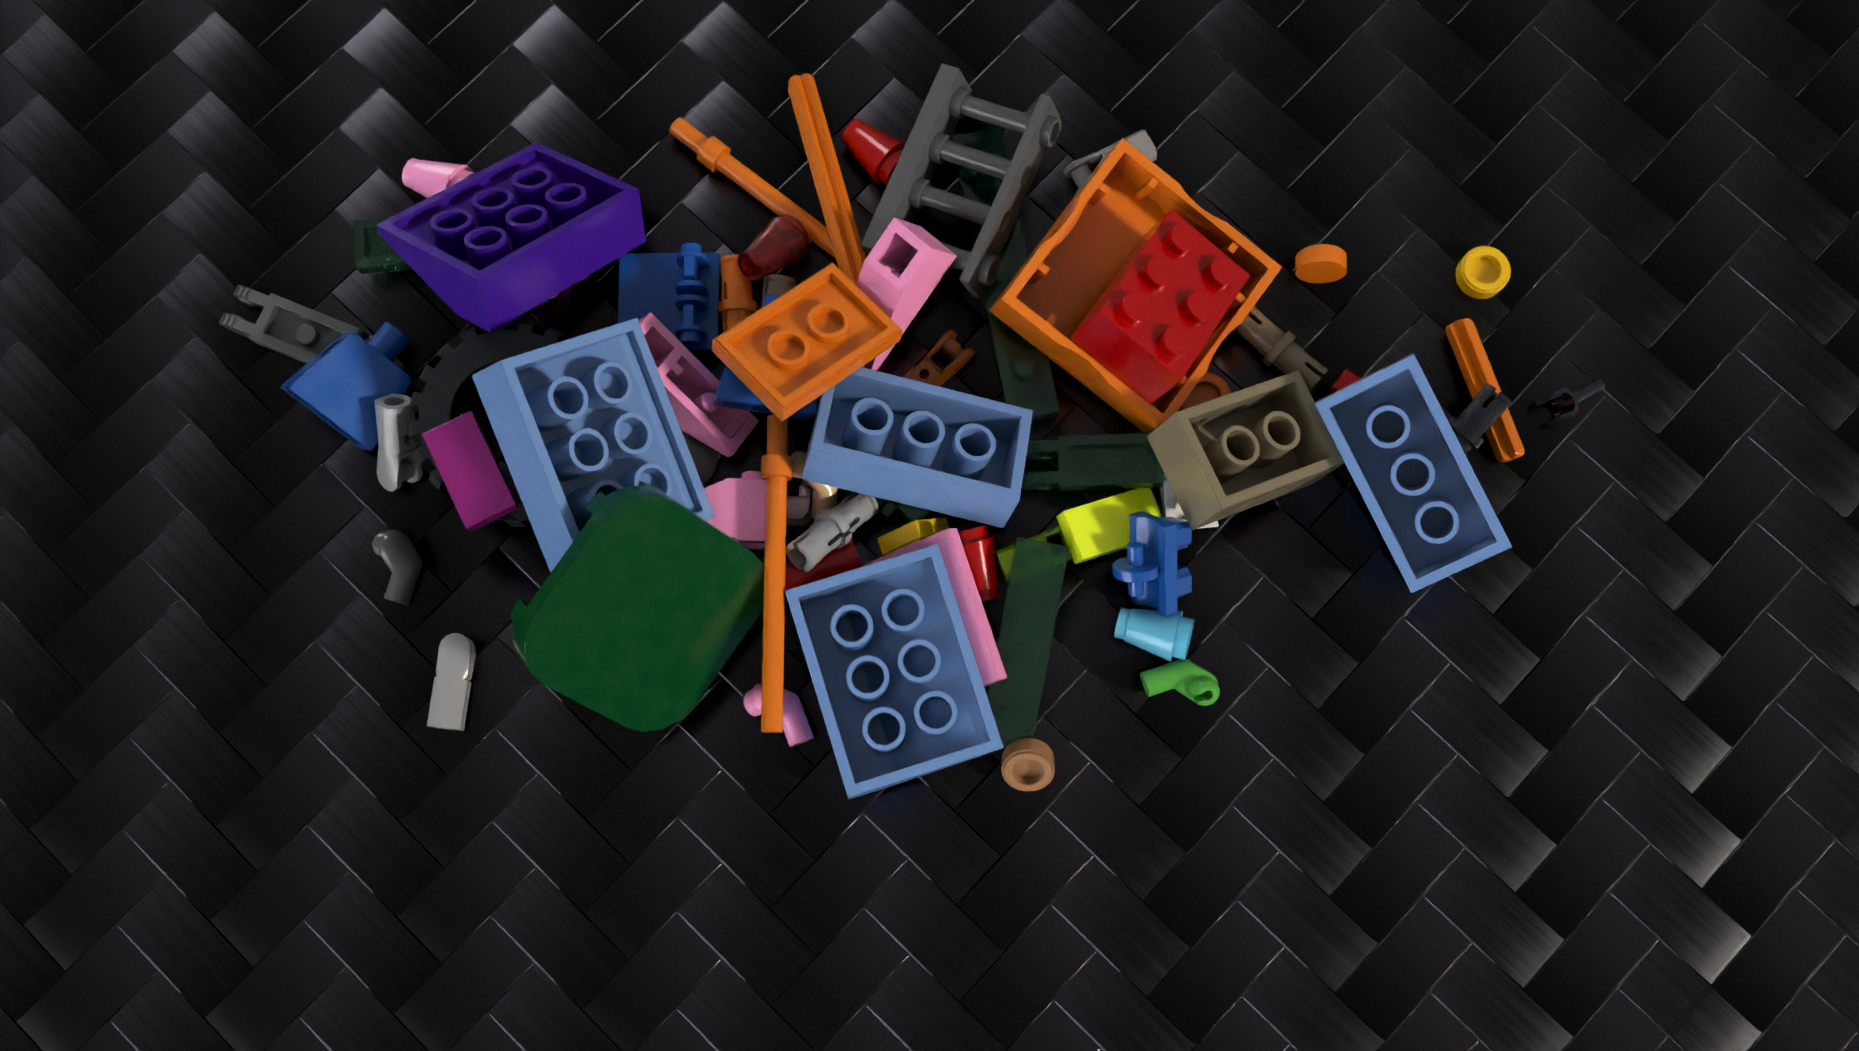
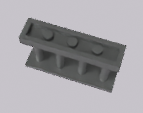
[861,63,1061,299]

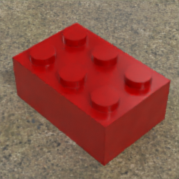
[1070,209,1250,405]

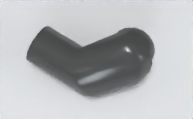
[372,529,422,606]

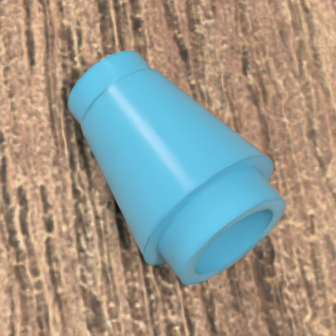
[1114,607,1195,662]

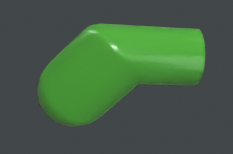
[1140,659,1220,706]

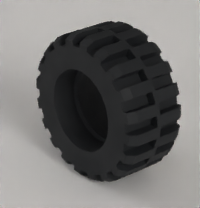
[408,320,568,527]

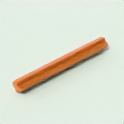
[788,73,866,285]

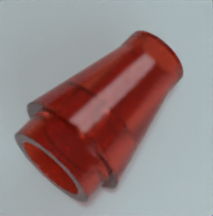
[737,216,809,280]

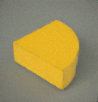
[877,517,949,555]

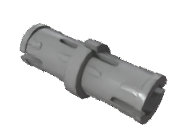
[786,491,878,572]

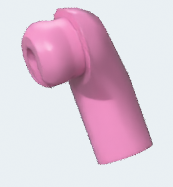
[744,683,814,747]

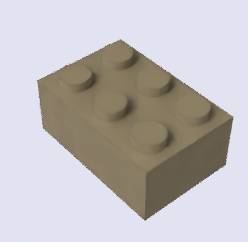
[1147,370,1345,530]

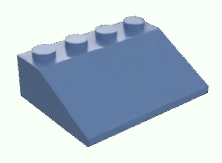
[472,318,715,573]
[785,544,1004,799]

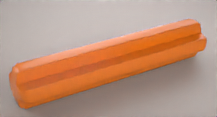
[1445,318,1525,463]

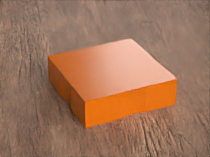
[989,138,1282,435]

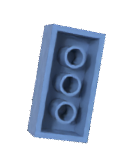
[1315,354,1512,593]
[801,367,1033,528]

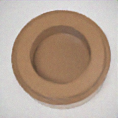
[1001,738,1055,791]

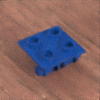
[618,243,720,351]

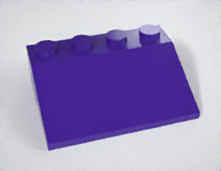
[376,142,646,333]

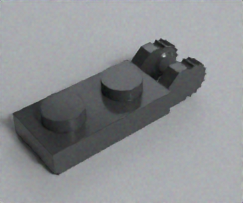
[219,285,369,364]

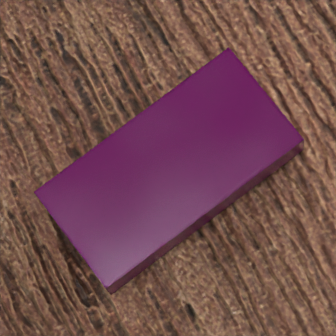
[422,411,520,532]

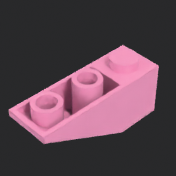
[856,218,957,371]

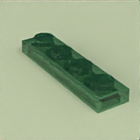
[986,537,1069,749]

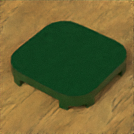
[510,481,764,732]

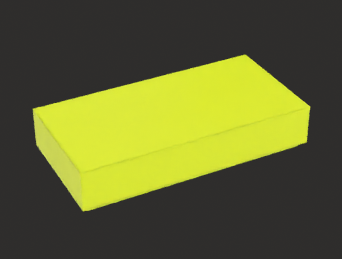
[1056,485,1162,564]

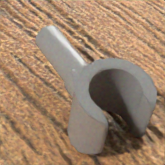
[786,479,813,526]

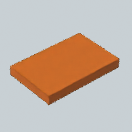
[712,263,902,422]

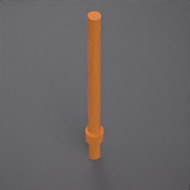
[669,117,867,259]
[761,414,793,733]

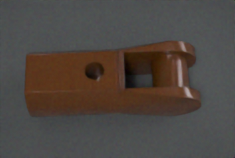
[901,329,975,387]

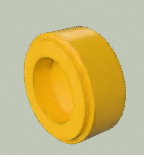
[1455,246,1511,299]

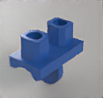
[1112,511,1192,617]

